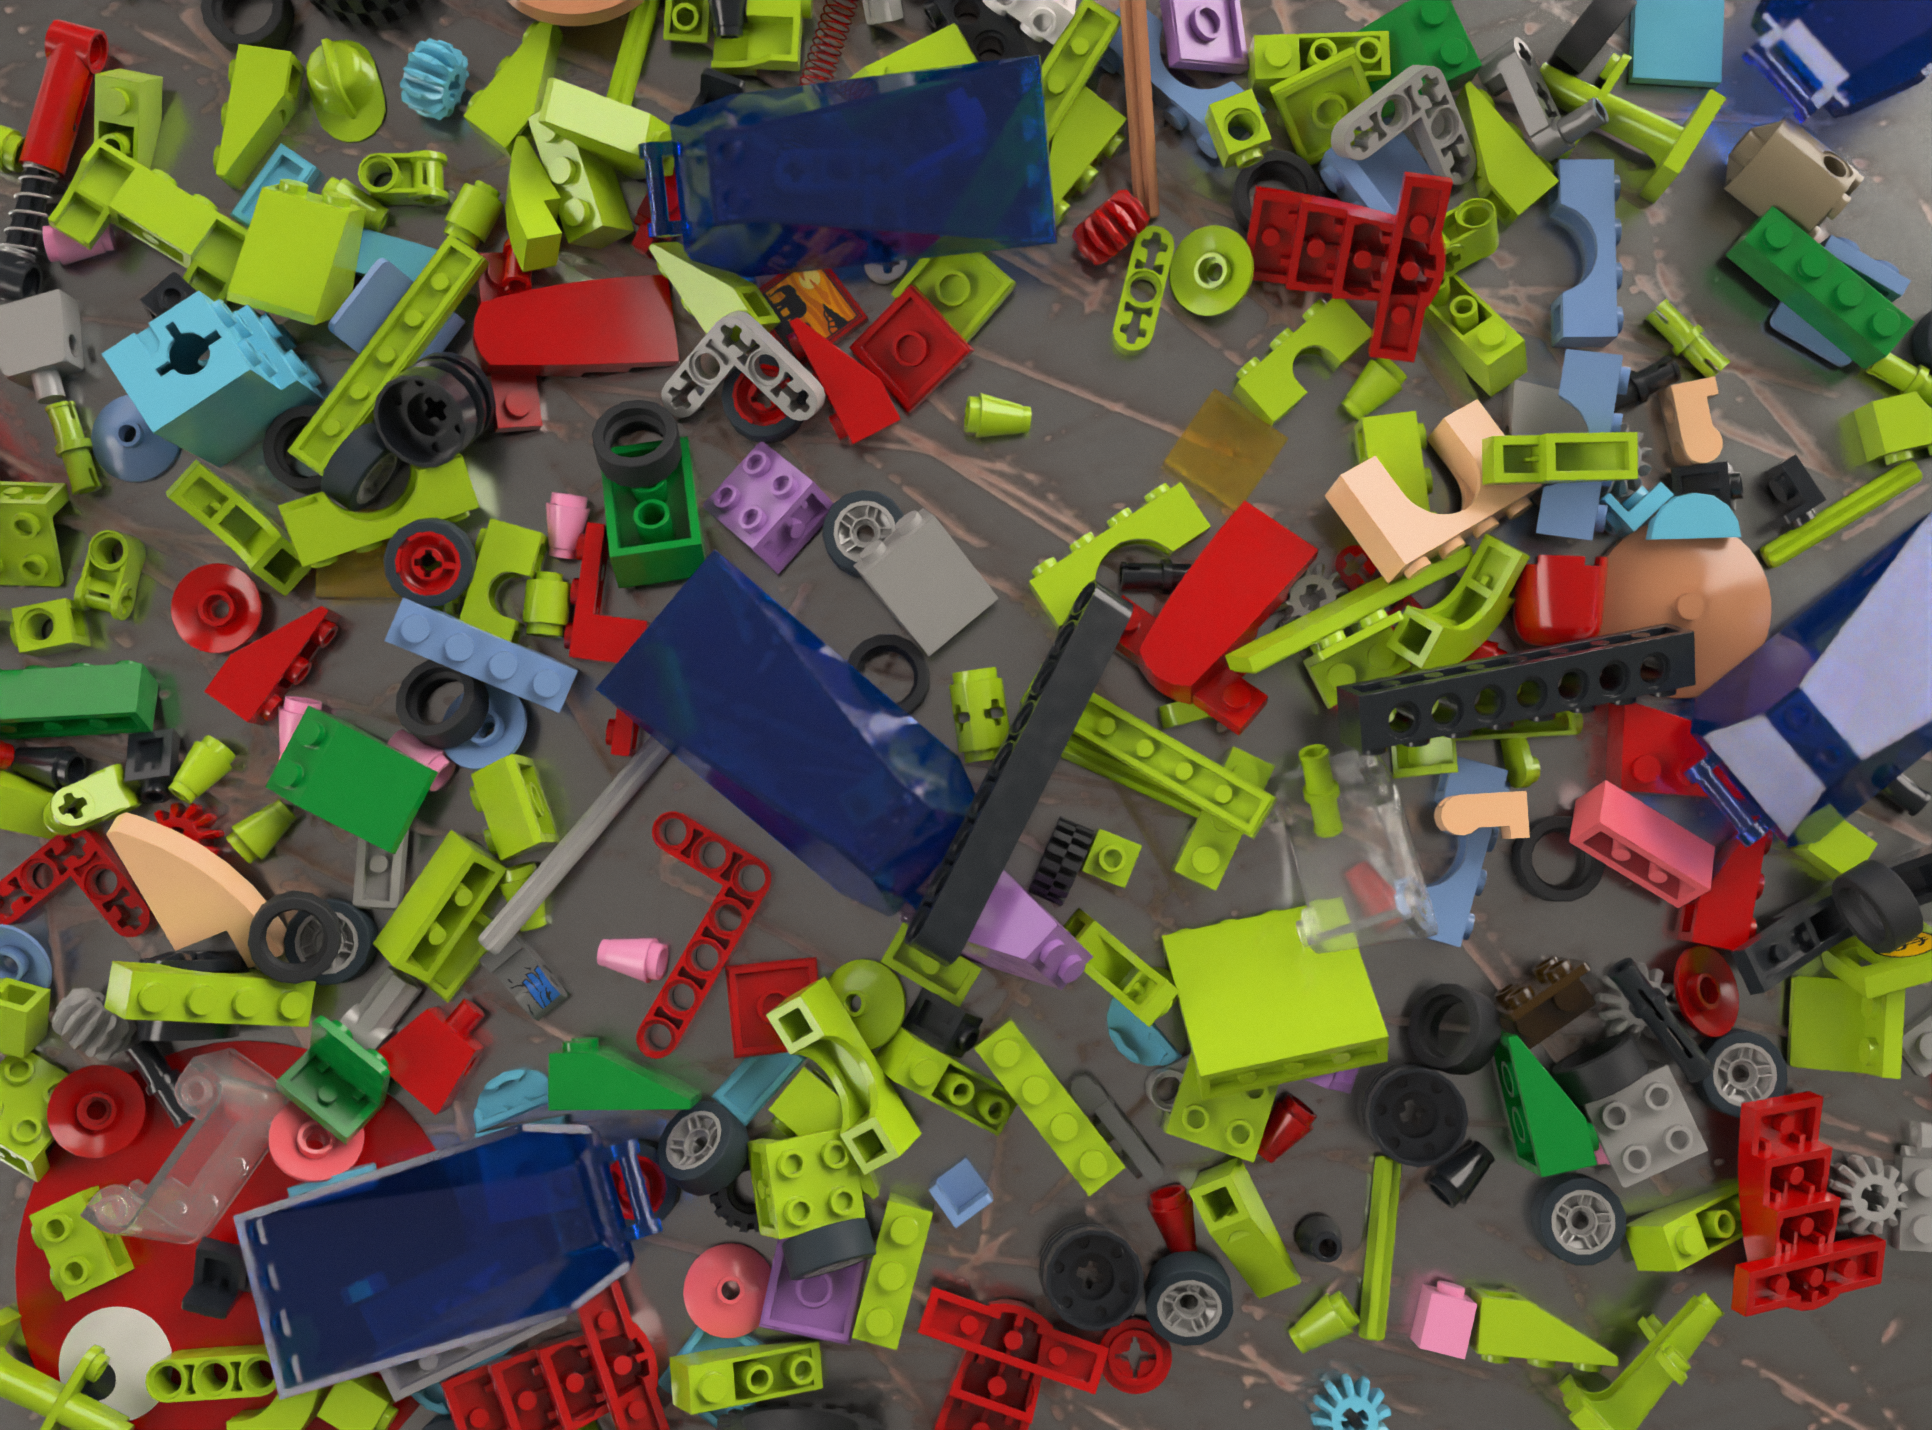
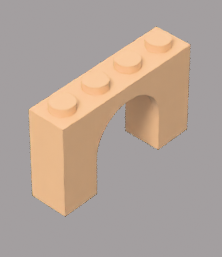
[1325,399,1542,584]

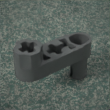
[1477,37,1609,162]

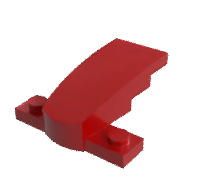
[1246,171,1453,363]
[473,252,680,433]
[1115,500,1319,736]
[1731,1091,1886,1317]
[439,1266,670,1430]
[917,1287,1109,1430]

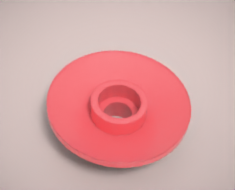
[268,1101,364,1183]
[683,1243,771,1338]

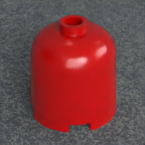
[1513,555,1608,647]

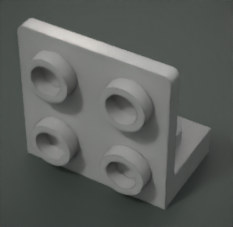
[1582,1059,1708,1188]

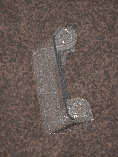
[1268,749,1438,954]
[80,1048,291,1244]

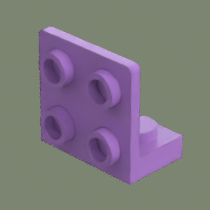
[703,442,834,574]

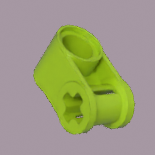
[358,150,449,206]
[1442,198,1499,279]
[74,530,146,621]
[43,763,142,836]

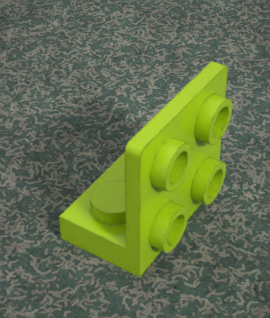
[0,481,70,587]
[1303,608,1411,709]
[1787,975,1906,1079]
[1160,1051,1279,1163]
[0,1052,68,1182]
[747,1127,865,1240]

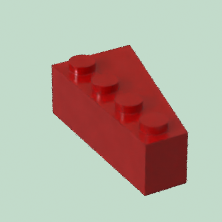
[1605,703,1807,804]

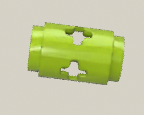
[949,667,1010,763]

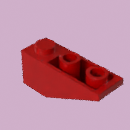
[786,317,901,446]
[204,606,342,726]
[1677,815,1773,951]

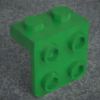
[276,1015,390,1145]

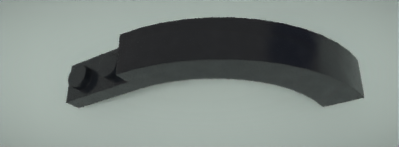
[1731,844,1932,995]

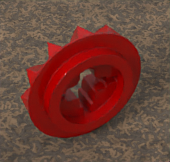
[1100,1317,1172,1394]

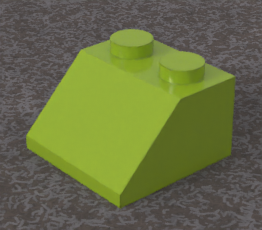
[469,754,560,861]

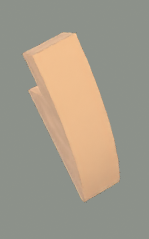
[106,812,287,968]

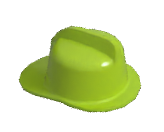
[306,38,386,143]

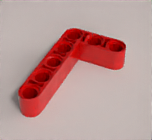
[636,811,776,1059]

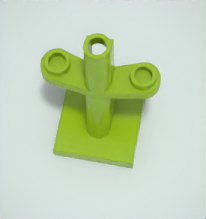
[1540,53,1726,204]
[1389,685,1583,788]
[1557,1291,1725,1430]
[0,1306,135,1430]

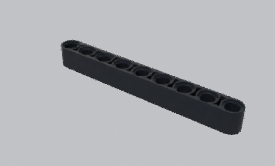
[905,580,1133,967]

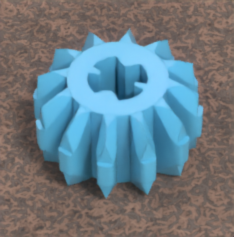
[400,38,469,120]
[1311,1373,1391,1430]

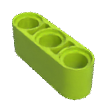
[145,1344,282,1403]

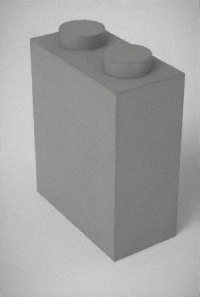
[853,508,999,656]

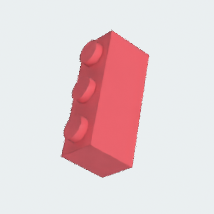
[1569,780,1715,908]

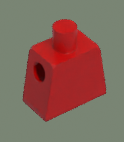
[377,998,485,1115]

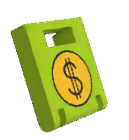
[1822,921,1932,999]

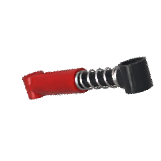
[0,19,109,302]

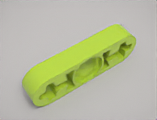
[1112,226,1174,356]

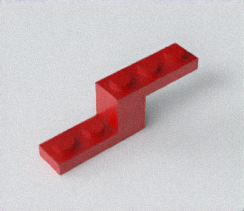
[564,522,654,758]

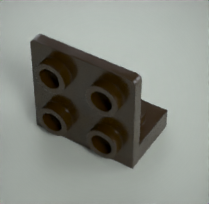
[1493,956,1597,1050]

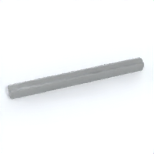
[478,733,672,955]

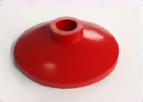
[171,563,263,653]
[1674,945,1739,1037]
[47,1065,146,1158]

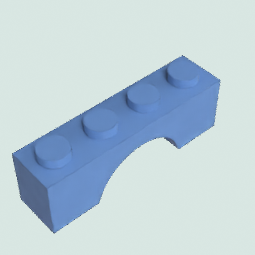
[1099,7,1267,159]
[1548,159,1624,347]
[1536,349,1631,541]
[384,598,578,713]
[1398,756,1511,947]

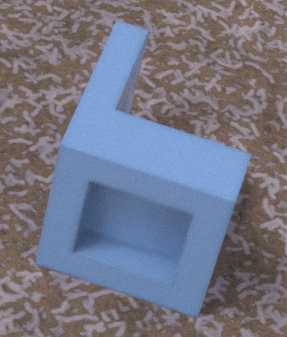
[928,1156,993,1228]

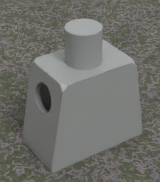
[0,289,84,404]
[1501,380,1588,493]

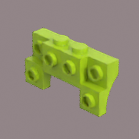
[711,0,813,76]
[48,138,248,304]

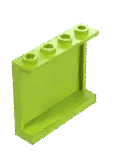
[1162,898,1389,1101]

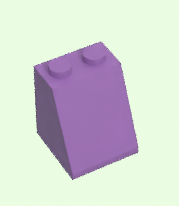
[961,870,1093,990]

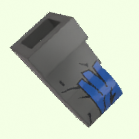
[479,931,567,1021]

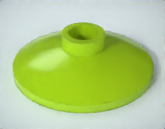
[1170,225,1254,316]
[827,959,906,1050]

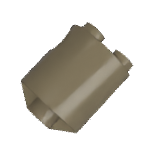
[1723,116,1864,239]

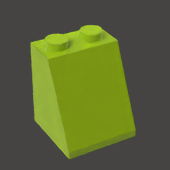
[226,179,366,325]

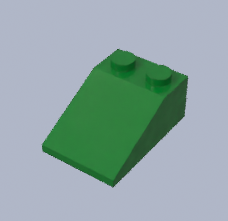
[1357,0,1482,119]
[601,436,708,588]
[265,705,438,854]
[1493,1030,1599,1177]
[548,1037,702,1111]

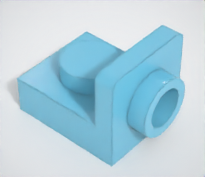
[1599,482,1674,538]

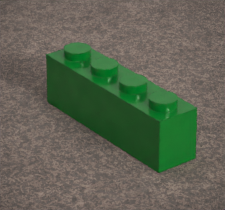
[1725,206,1915,369]
[0,660,159,740]

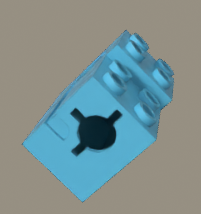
[102,291,325,468]

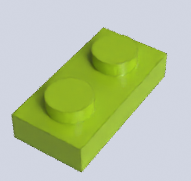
[880,922,982,1007]

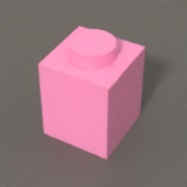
[1410,1281,1477,1359]

